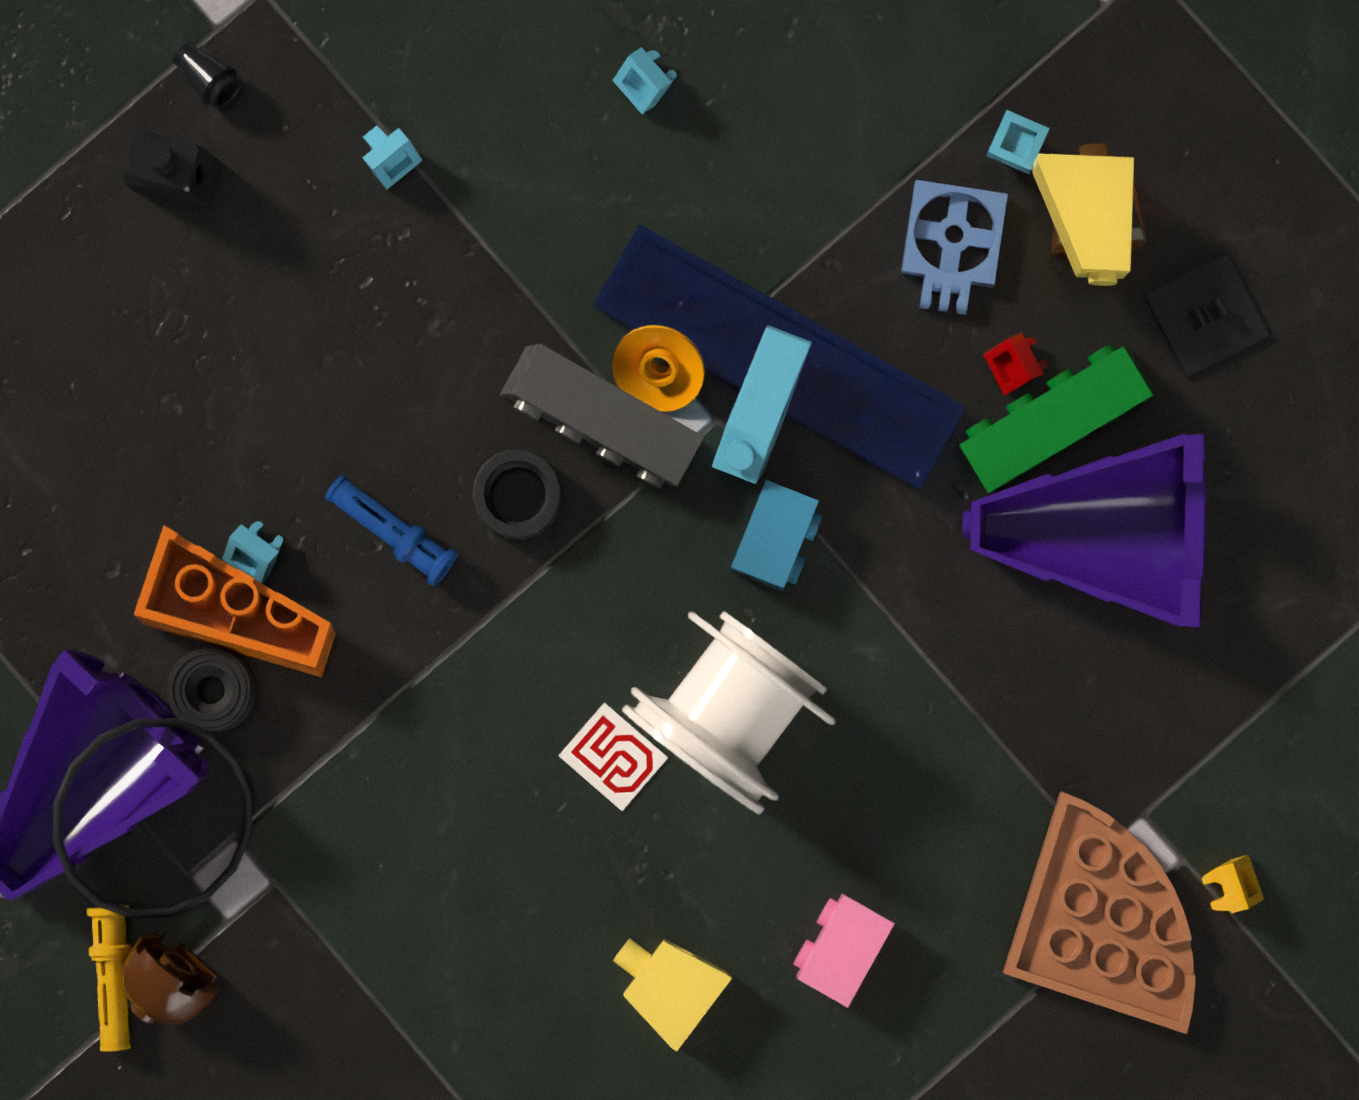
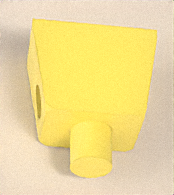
[613,938,732,1052]

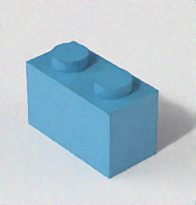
[731,480,823,592]

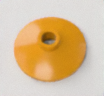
[612,325,705,412]

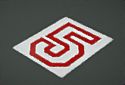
[558,702,668,811]

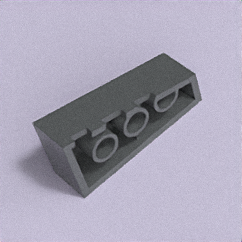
[500,344,704,489]

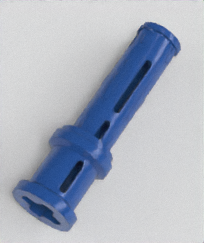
[325,475,458,587]

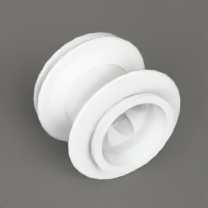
[622,611,835,815]

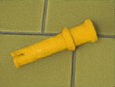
[87,904,132,1051]

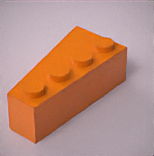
[133,525,336,677]

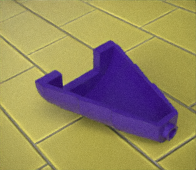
[962,434,1207,627]
[0,650,209,901]

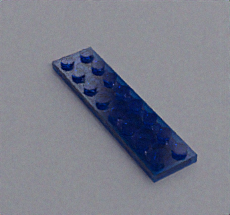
[593,224,966,490]

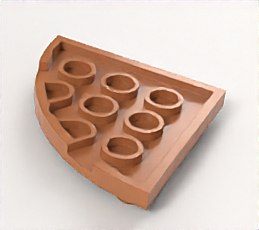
[1003,792,1195,1034]

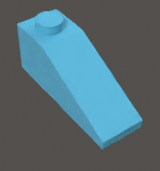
[712,325,812,484]

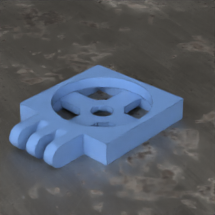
[901,180,1008,315]

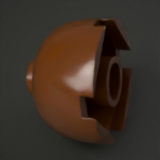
[122,932,220,1024]

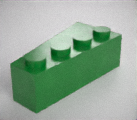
[959,343,1158,494]

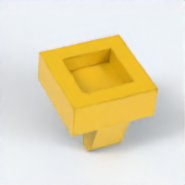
[1202,854,1264,914]

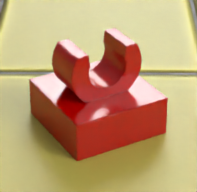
[984,333,1048,396]

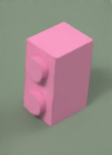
[793,893,894,1008]

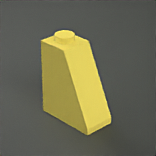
[1032,153,1134,286]

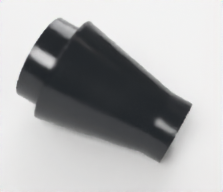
[173,42,241,108]

